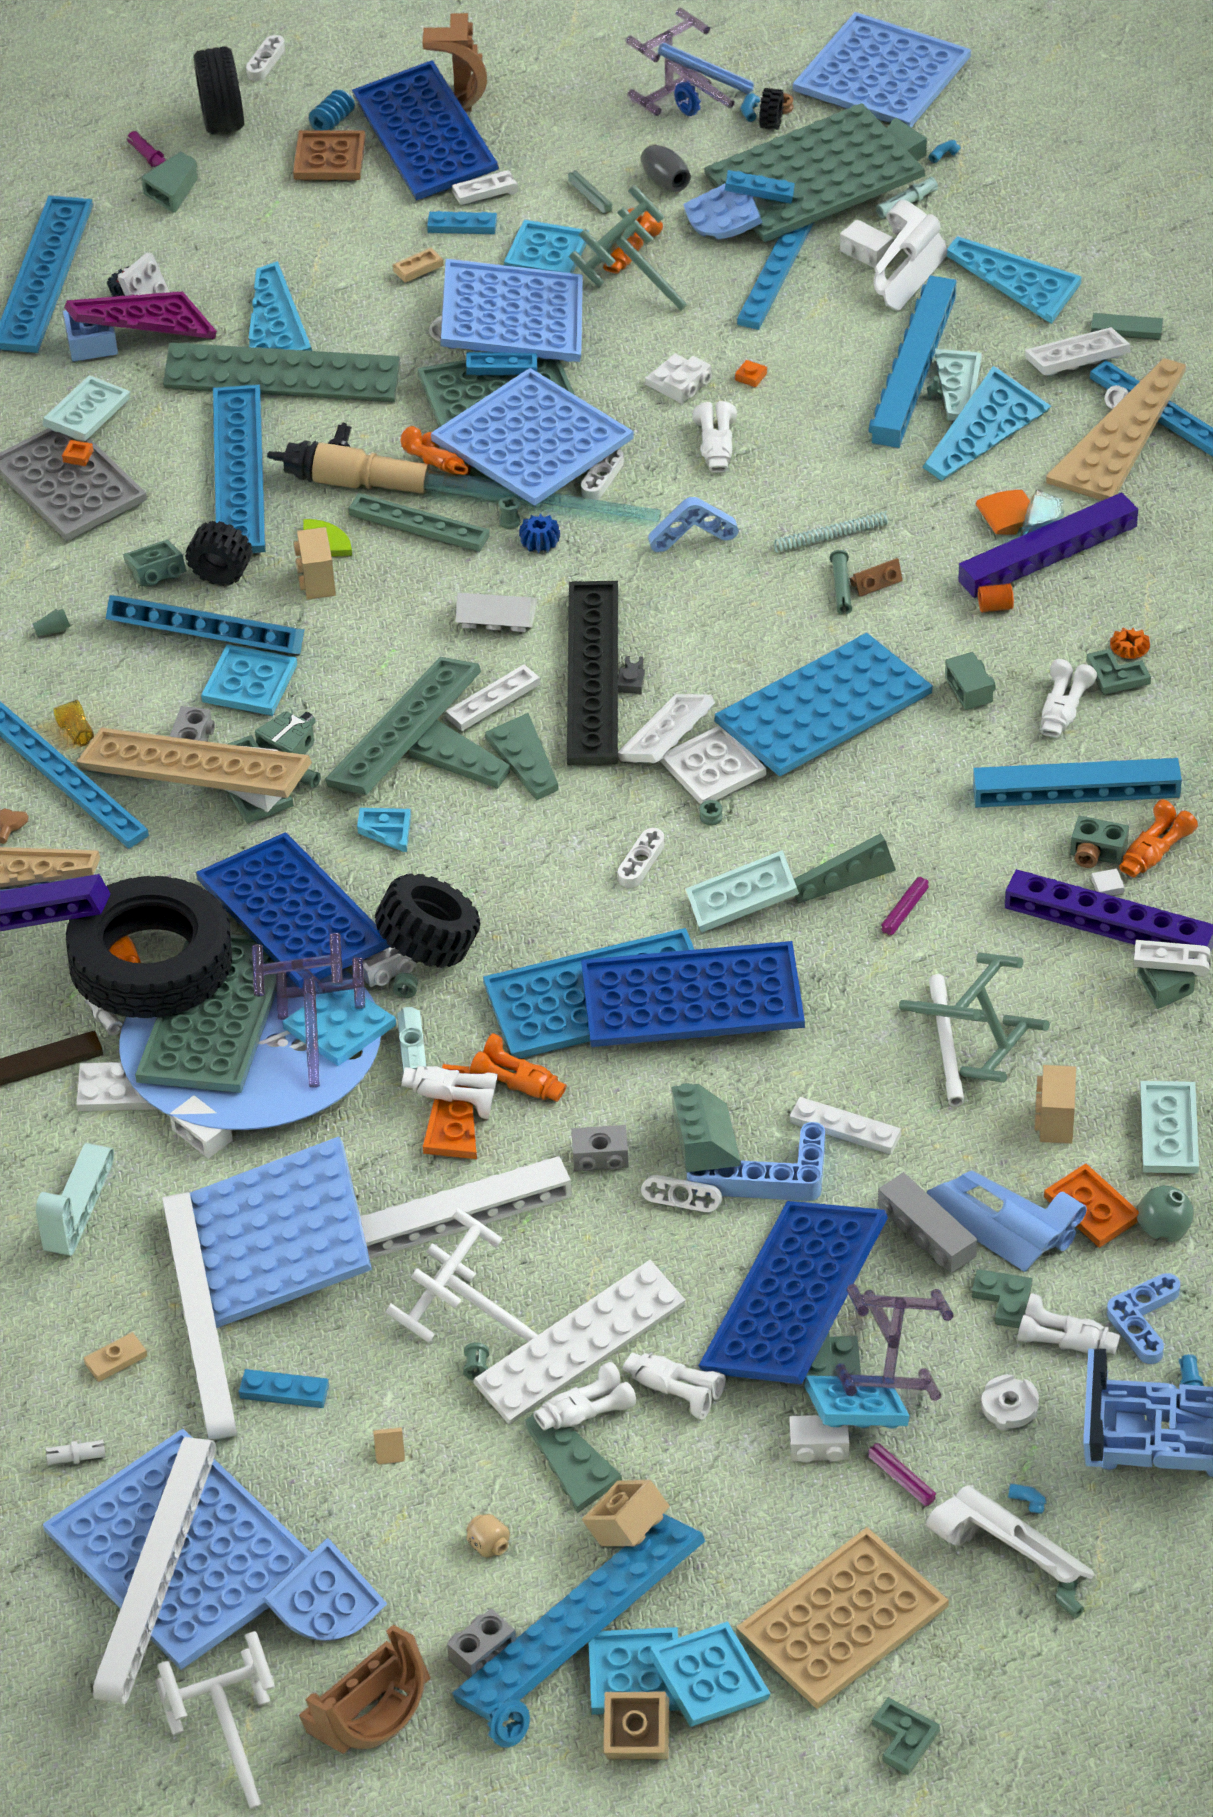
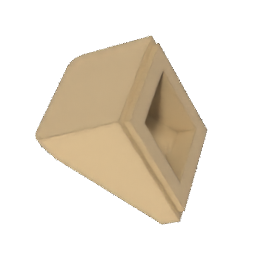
[373,1428,405,1464]

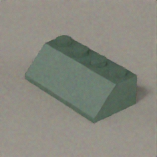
[671,1083,741,1172]

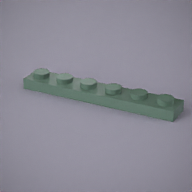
[348,493,490,552]

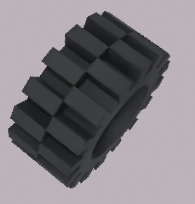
[759,88,784,130]

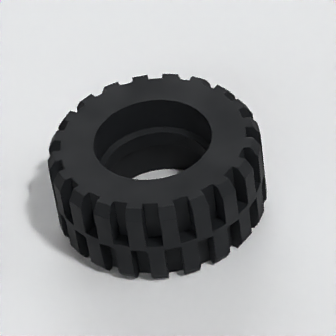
[375,873,480,968]

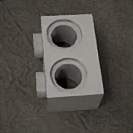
[169,706,215,742]
[447,1608,516,1678]

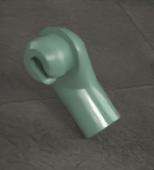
[1056,1579,1084,1618]

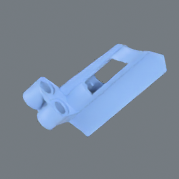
[927,1170,1087,1272]

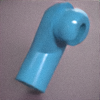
[740,93,760,122]
[928,140,961,163]
[1008,1484,1047,1514]

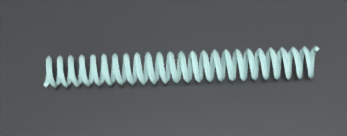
[774,511,888,553]

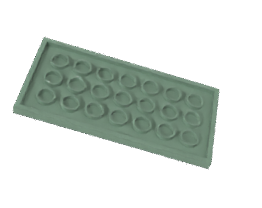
[135,934,283,1093]

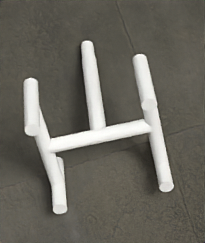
[385,1207,538,1343]
[155,1631,275,1809]

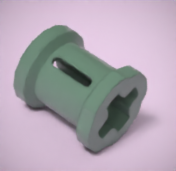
[498,496,521,529]
[463,1342,490,1380]

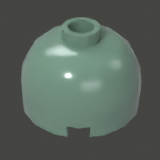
[1136,1185,1194,1242]

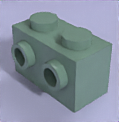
[945,652,996,710]

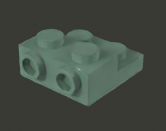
[123,539,187,587]
[804,1332,861,1391]

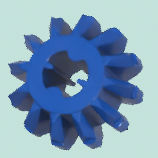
[519,514,560,554]

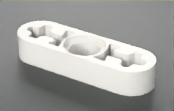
[246,35,285,81]
[581,449,624,500]
[618,828,665,888]
[641,1175,722,1212]

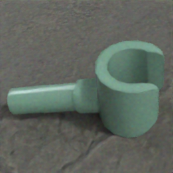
[927,376,943,400]

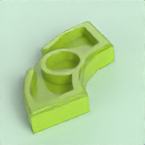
[303,519,352,557]

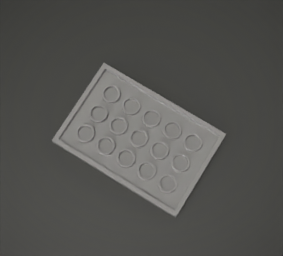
[0,428,147,541]

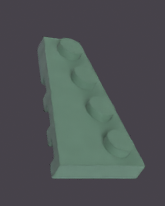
[485,713,558,800]
[409,720,510,788]
[794,833,896,903]
[525,1414,622,1513]

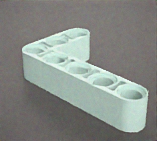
[36,1143,114,1256]

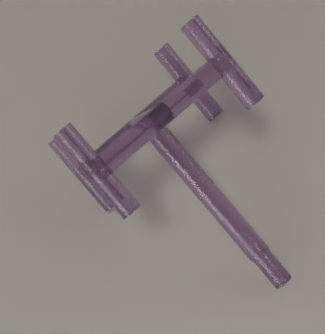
[626,8,735,116]
[252,933,365,1088]
[835,1284,954,1401]

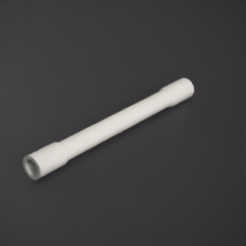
[929,974,965,1107]

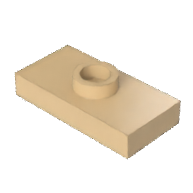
[393,248,444,283]
[83,1332,147,1382]

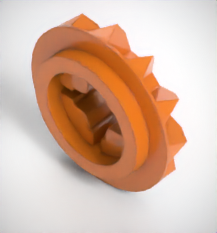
[1110,627,1150,659]

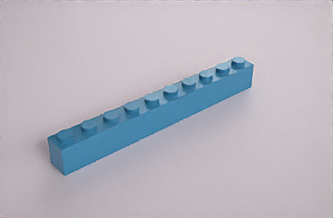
[869,275,957,448]

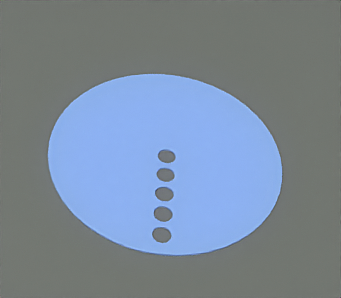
[119,969,381,1130]

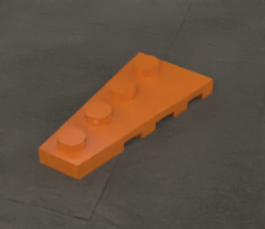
[423,1064,477,1159]

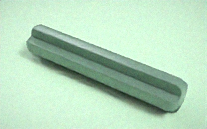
[568,170,613,214]

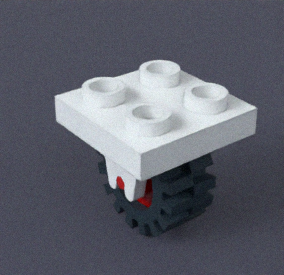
[107,253,169,297]

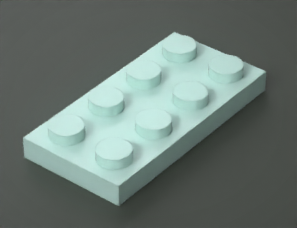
[43,375,130,442]
[686,850,799,933]
[1140,1081,1199,1174]

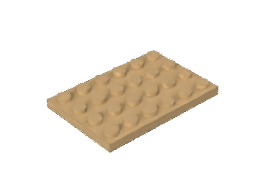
[736,1527,949,1709]

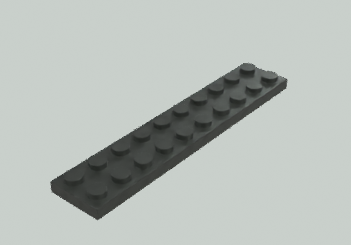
[567,581,618,765]

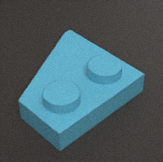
[357,808,411,852]

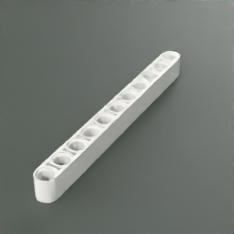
[162,1192,237,1440]
[93,1437,215,1704]

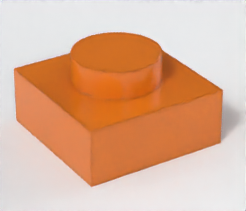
[735,360,767,387]
[62,440,94,466]

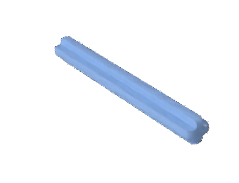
[658,43,754,94]

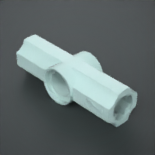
[397,1007,426,1074]

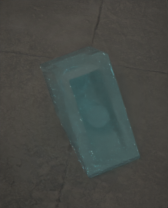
[1020,489,1065,536]

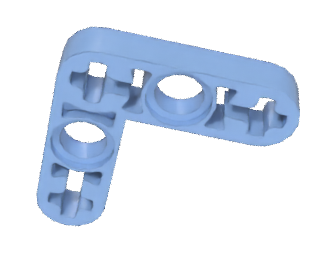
[648,497,739,552]
[1107,1273,1180,1364]

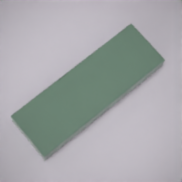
[1091,313,1163,340]

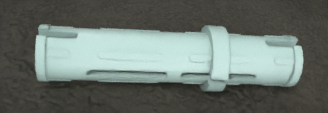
[876,177,938,218]

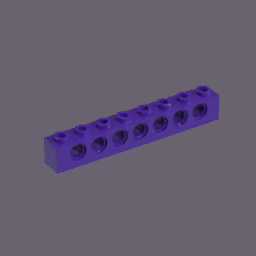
[1005,869,1213,959]

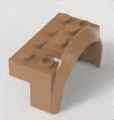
[423,13,487,112]
[299,1624,431,1754]

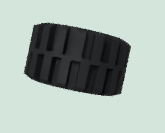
[185,521,253,586]

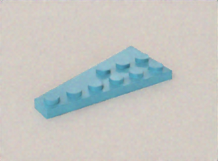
[947,236,1082,324]
[249,261,312,351]
[922,366,1052,481]

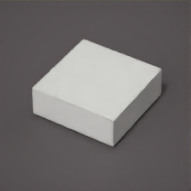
[1091,869,1124,896]

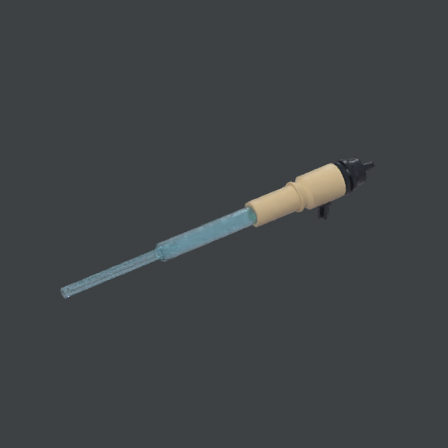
[267,423,661,522]

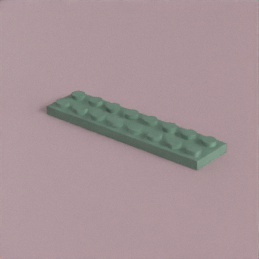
[325,656,481,795]

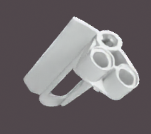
[874,200,947,311]
[926,1486,1094,1583]

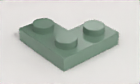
[1086,649,1151,695]
[972,1269,1033,1328]
[872,1697,940,1776]

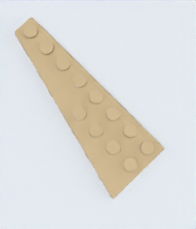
[1046,358,1186,501]
[0,847,100,887]

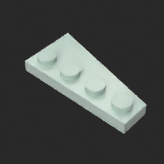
[935,349,982,421]

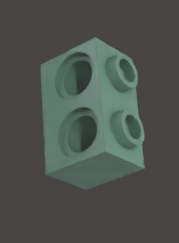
[1070,816,1129,865]

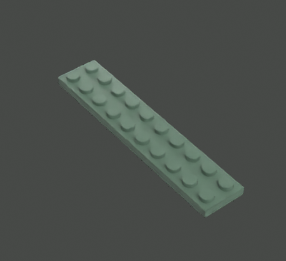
[163,342,400,402]

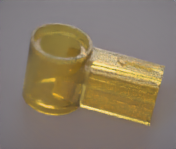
[53,699,94,747]

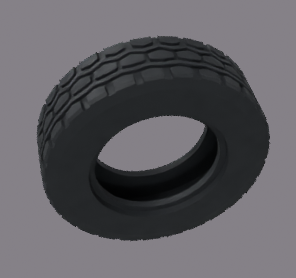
[66,876,232,1018]

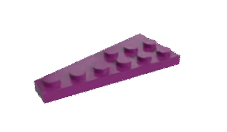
[64,291,217,339]

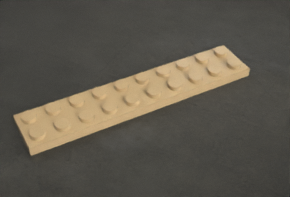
[77,728,312,798]

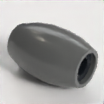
[640,144,691,192]

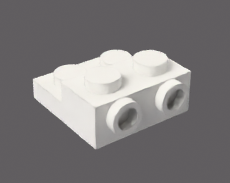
[645,353,712,404]
[355,947,417,988]

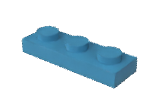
[724,170,795,204]
[427,211,497,234]
[466,352,537,375]
[239,1369,329,1408]

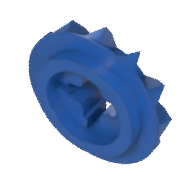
[674,81,701,116]

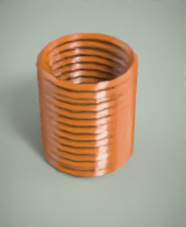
[978,583,1014,613]

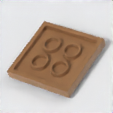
[293,130,366,180]

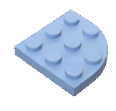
[683,184,763,239]
[262,1538,387,1641]

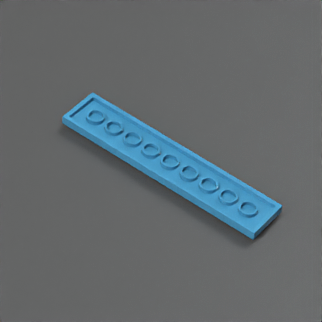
[0,195,93,353]
[213,385,266,553]
[452,1514,705,1721]

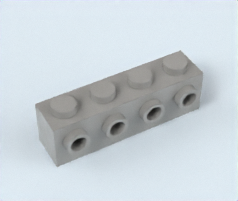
[877,1172,977,1273]

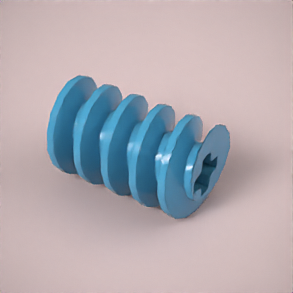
[308,89,355,130]

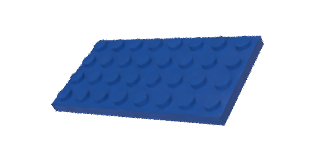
[352,60,499,201]
[196,832,390,989]
[581,941,805,1047]
[699,1201,888,1384]

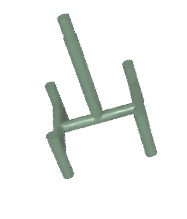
[568,185,687,311]
[899,952,1050,1083]

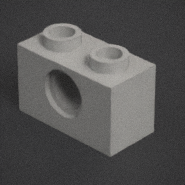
[571,1125,629,1171]

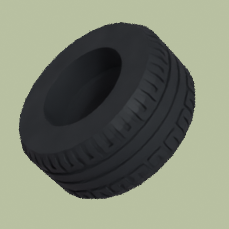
[193,46,244,135]

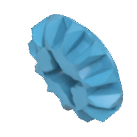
[487,1698,530,1747]

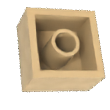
[293,527,336,600]
[1034,1065,1076,1144]
[582,1480,670,1547]
[604,1692,669,1760]

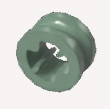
[699,800,723,826]
[393,973,418,998]

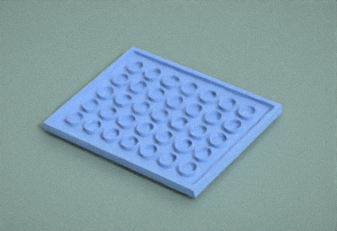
[42,1429,311,1670]

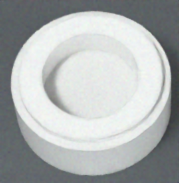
[1105,386,1129,409]

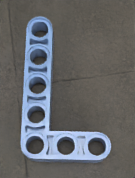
[687,1122,825,1201]

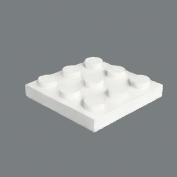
[660,726,766,805]

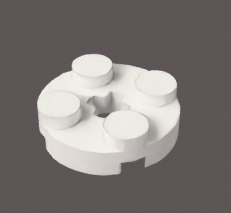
[981,1375,1039,1431]

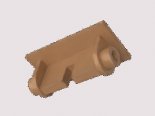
[850,558,903,597]

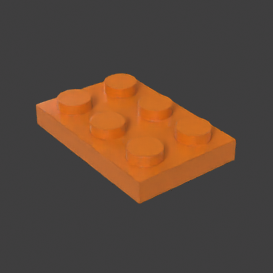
[1044,1163,1139,1248]

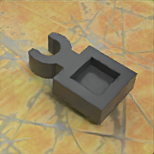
[618,656,645,694]

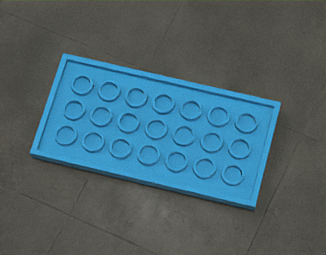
[714,632,933,777]
[483,928,695,1059]

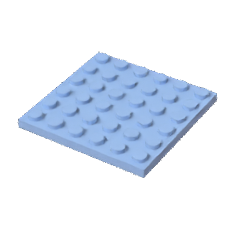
[793,12,971,127]
[440,259,583,362]
[431,368,634,506]
[190,1136,372,1328]

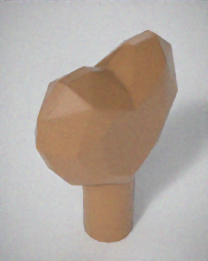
[0,808,29,844]

